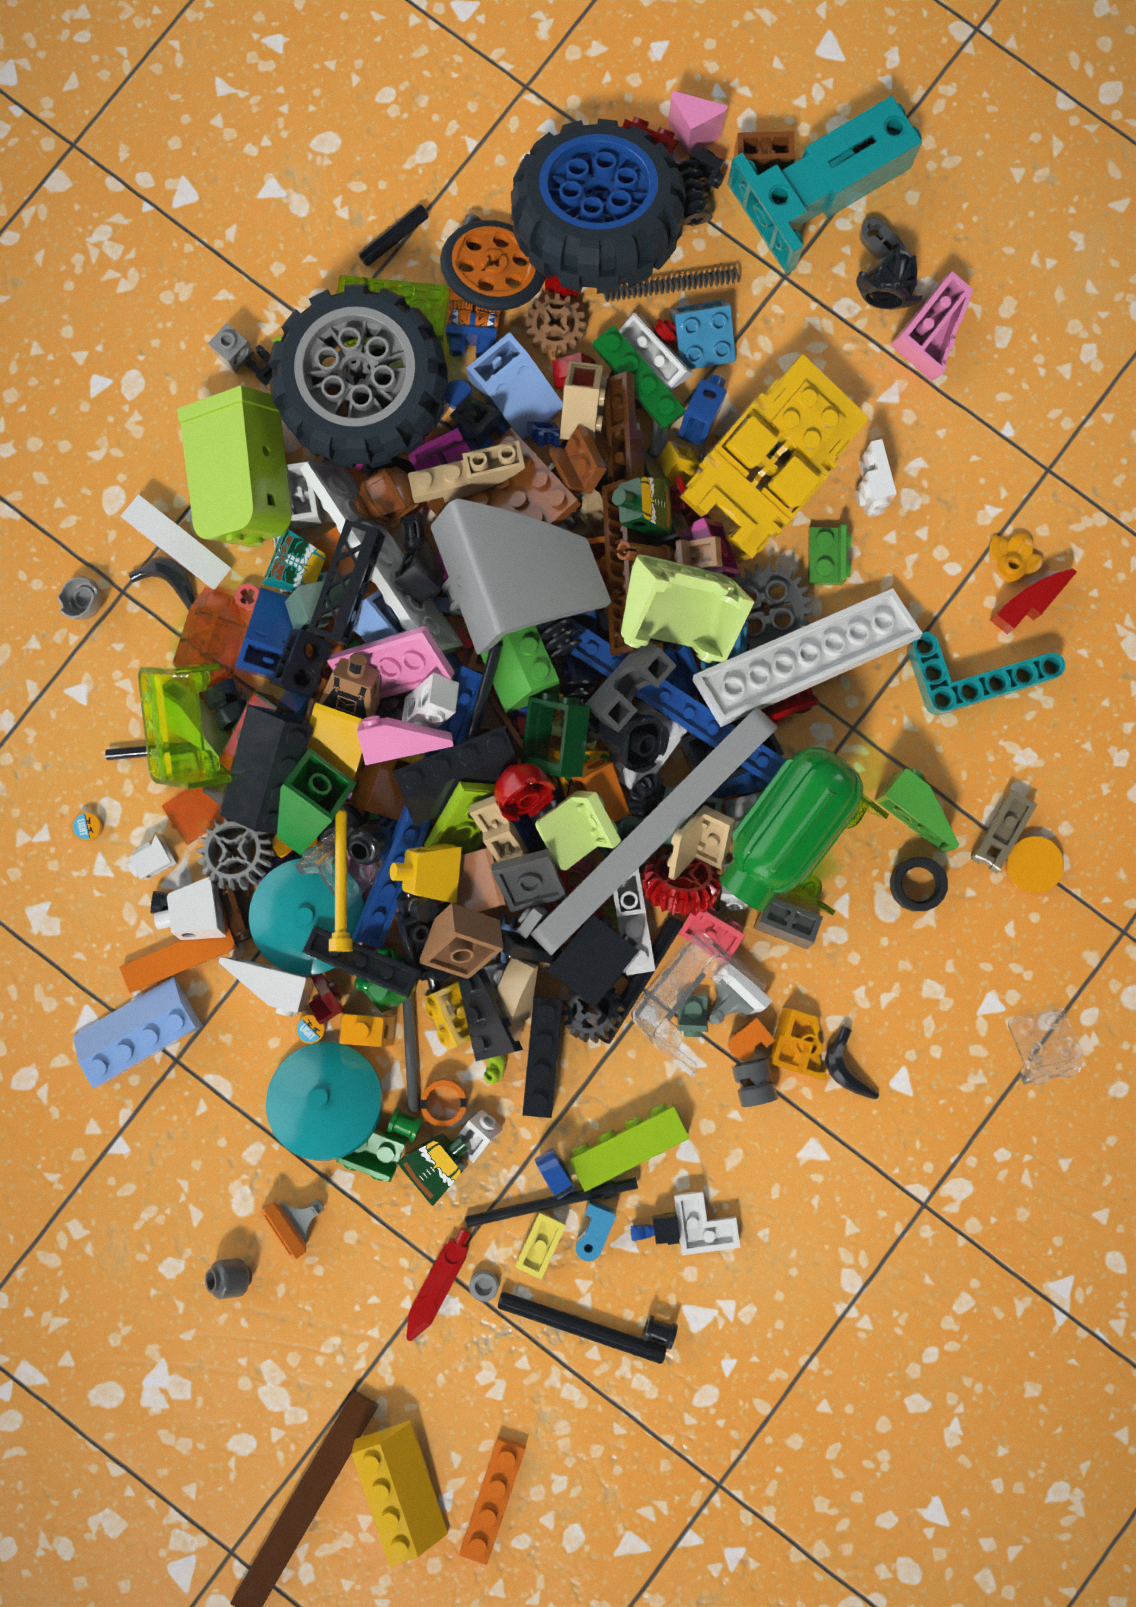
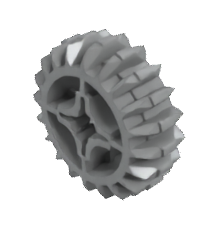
[197,817,276,892]

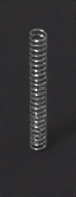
[604,267,740,303]

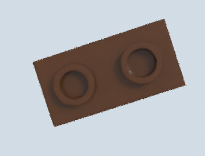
[218,884,253,944]

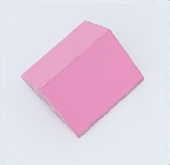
[668,91,727,156]

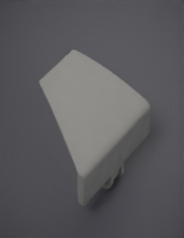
[431,499,611,654]

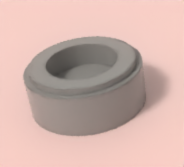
[469,1270,499,1302]

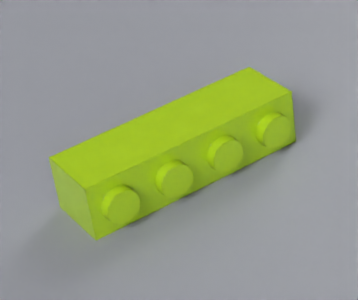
[569,1102,690,1192]

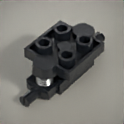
[395,881,452,994]

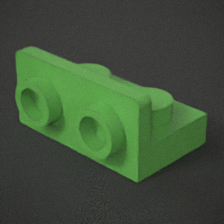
[808,524,851,586]

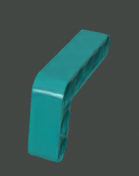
[907,632,1066,716]

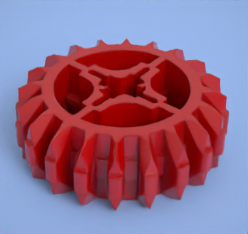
[642,850,721,917]

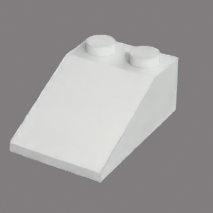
[218,957,314,1017]

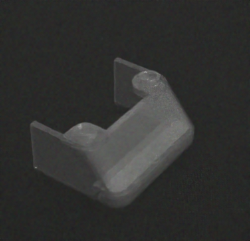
[631,931,767,1077]

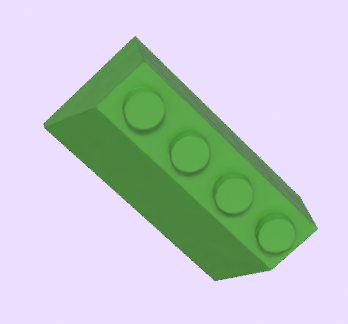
[480,625,560,714]

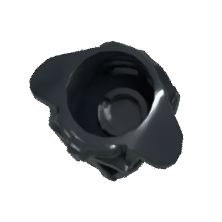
[856,248,923,310]

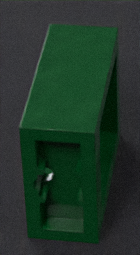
[521,692,591,777]

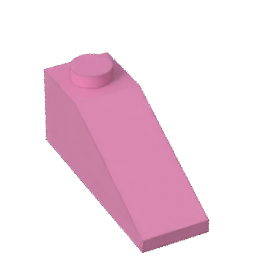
[357,716,453,765]

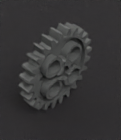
[735,563,813,650]

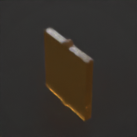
[161,778,224,845]

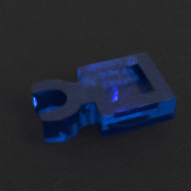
[527,421,560,447]

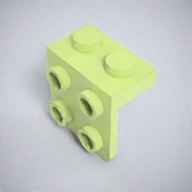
[535,790,622,870]

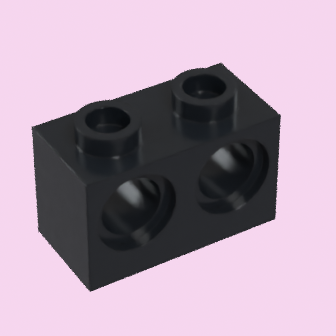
[270,629,332,697]

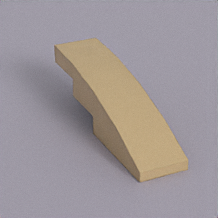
[469,796,530,862]

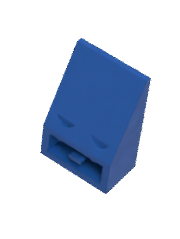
[235,587,293,680]

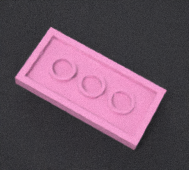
[327,626,455,699]

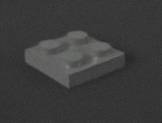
[491,849,567,912]

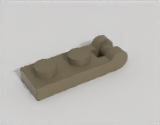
[971,790,1037,874]

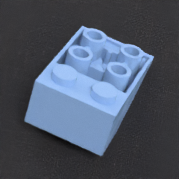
[466,332,563,441]

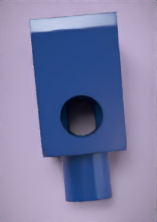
[678,375,727,448]

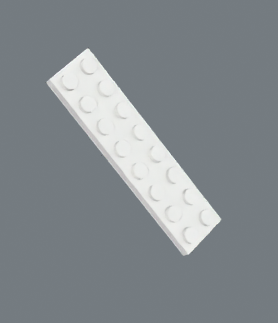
[300,461,463,655]
[693,588,922,727]

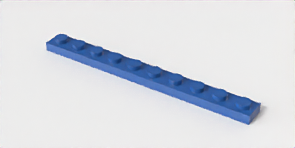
[537,616,786,784]
[352,666,482,949]

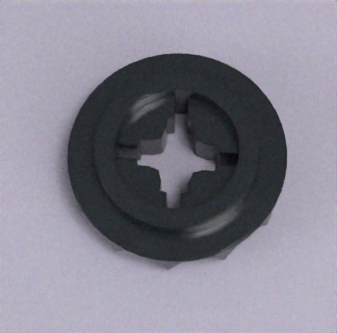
[627,773,665,818]

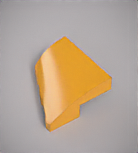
[768,1008,826,1081]

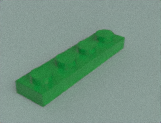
[592,325,686,431]

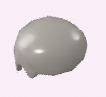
[57,577,102,620]

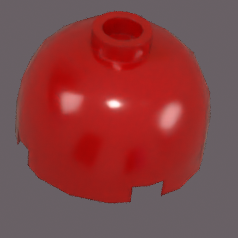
[494,763,555,821]

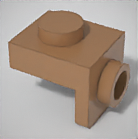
[674,536,722,570]

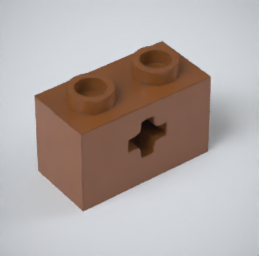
[734,131,795,175]

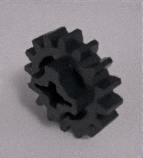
[561,987,625,1043]

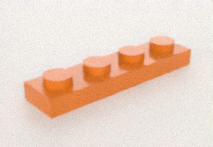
[459,1436,526,1565]

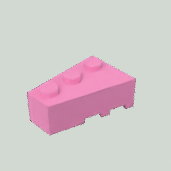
[890,271,973,381]

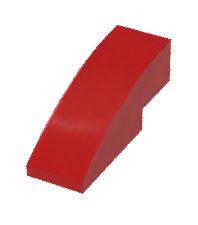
[990,568,1077,634]

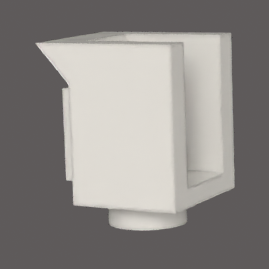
[127,834,178,880]

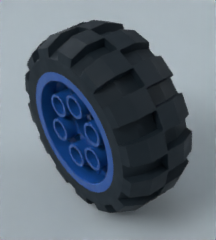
[511,119,686,294]

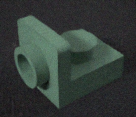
[677,995,708,1037]

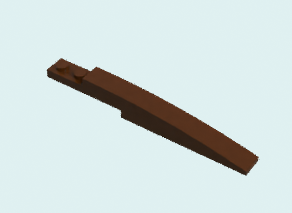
[602,371,645,656]

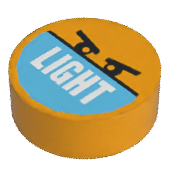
[71,812,103,841]
[295,1014,326,1044]

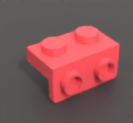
[678,907,746,963]

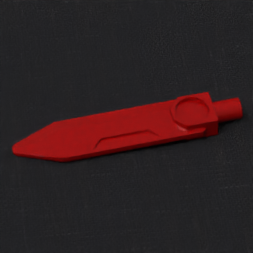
[406,1227,471,1341]

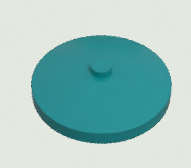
[249,858,365,975]
[266,1042,383,1161]

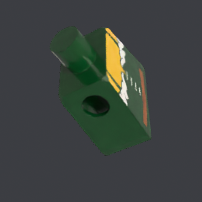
[612,477,672,540]
[397,1133,471,1206]

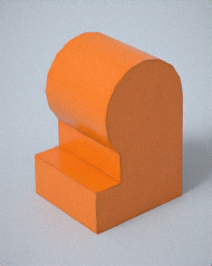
[728,1017,776,1059]

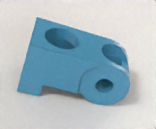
[576,1200,617,1262]

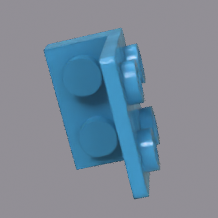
[670,299,736,369]

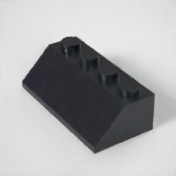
[219,704,313,834]
[392,726,518,826]

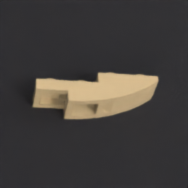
[408,440,525,504]

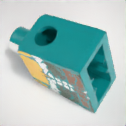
[262,529,336,592]

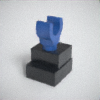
[630,1212,680,1245]

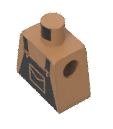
[319,653,380,719]

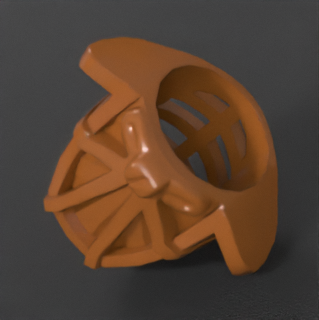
[355,467,419,528]

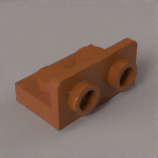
[549,427,607,494]

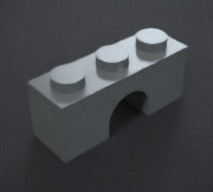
[585,642,677,732]

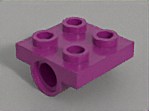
[407,428,471,501]

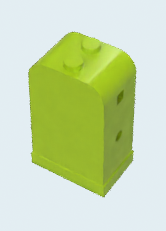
[177,385,291,547]

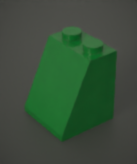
[277,748,357,855]

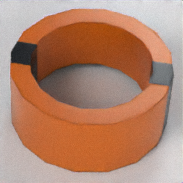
[420,1078,468,1127]

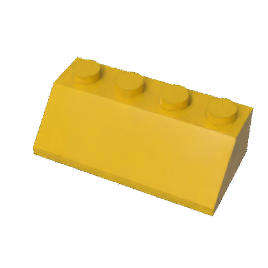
[351,1420,448,1567]

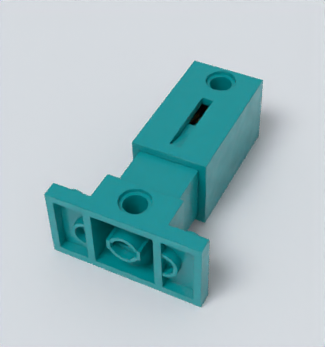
[727,95,922,275]

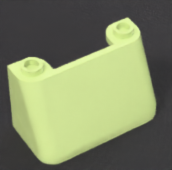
[621,554,754,663]

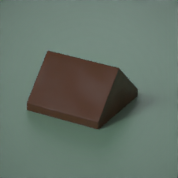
[349,759,412,820]

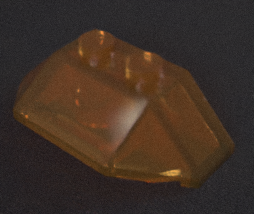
[172,587,248,701]

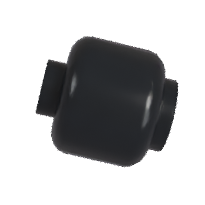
[347,822,390,865]

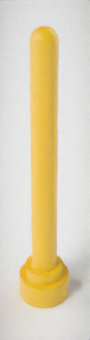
[329,808,353,952]

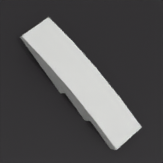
[120,495,232,590]

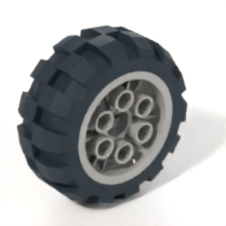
[269,284,448,469]

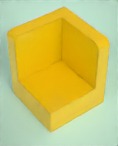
[657,441,700,487]

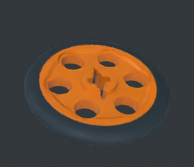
[440,220,545,310]

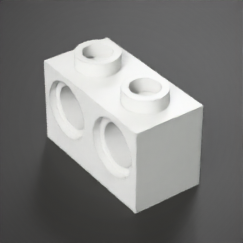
[402,672,459,729]

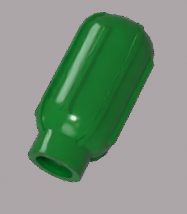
[718,746,863,912]

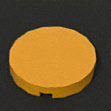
[1005,836,1064,893]

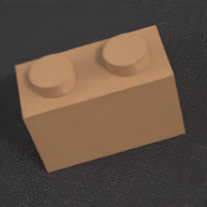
[420,903,504,979]

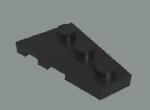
[457,969,523,1062]

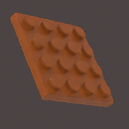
[427,428,581,526]

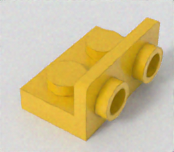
[424,982,471,1050]

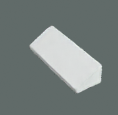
[618,313,694,391]

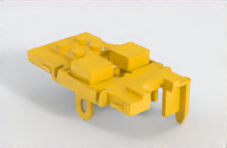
[680,354,870,563]

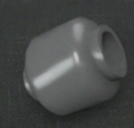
[205,1258,252,1300]

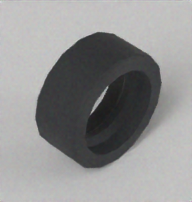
[890,857,948,911]

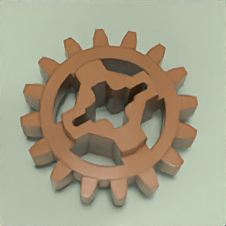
[525,293,586,357]

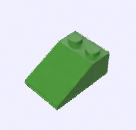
[874,768,959,853]

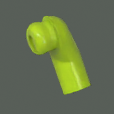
[484,1055,506,1084]

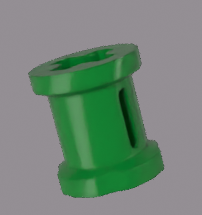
[387,1107,424,1143]

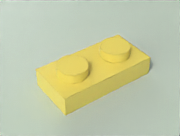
[515,1211,566,1280]

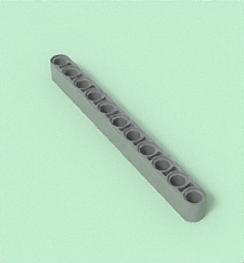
[530,707,778,955]

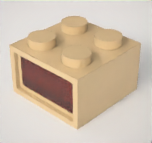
[560,361,607,441]

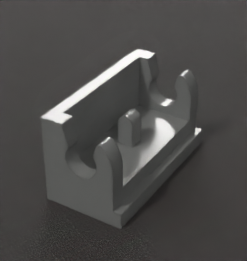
[754,898,823,949]

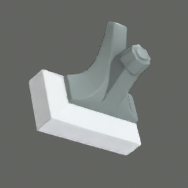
[707,960,772,1025]

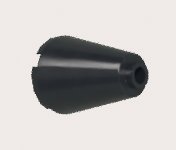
[591,713,669,773]

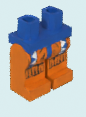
[446,282,502,358]

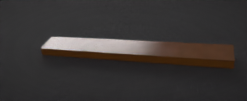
[230,1390,379,1607]

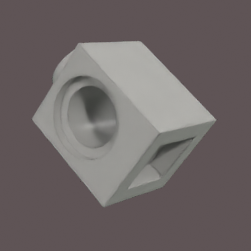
[208,323,254,373]

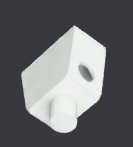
[154,877,226,940]

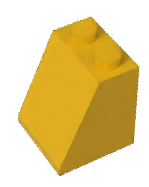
[306,703,364,794]

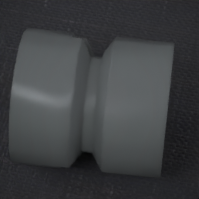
[732,1058,778,1107]

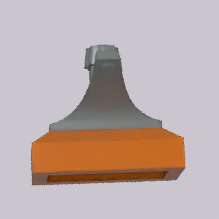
[260,1199,324,1260]

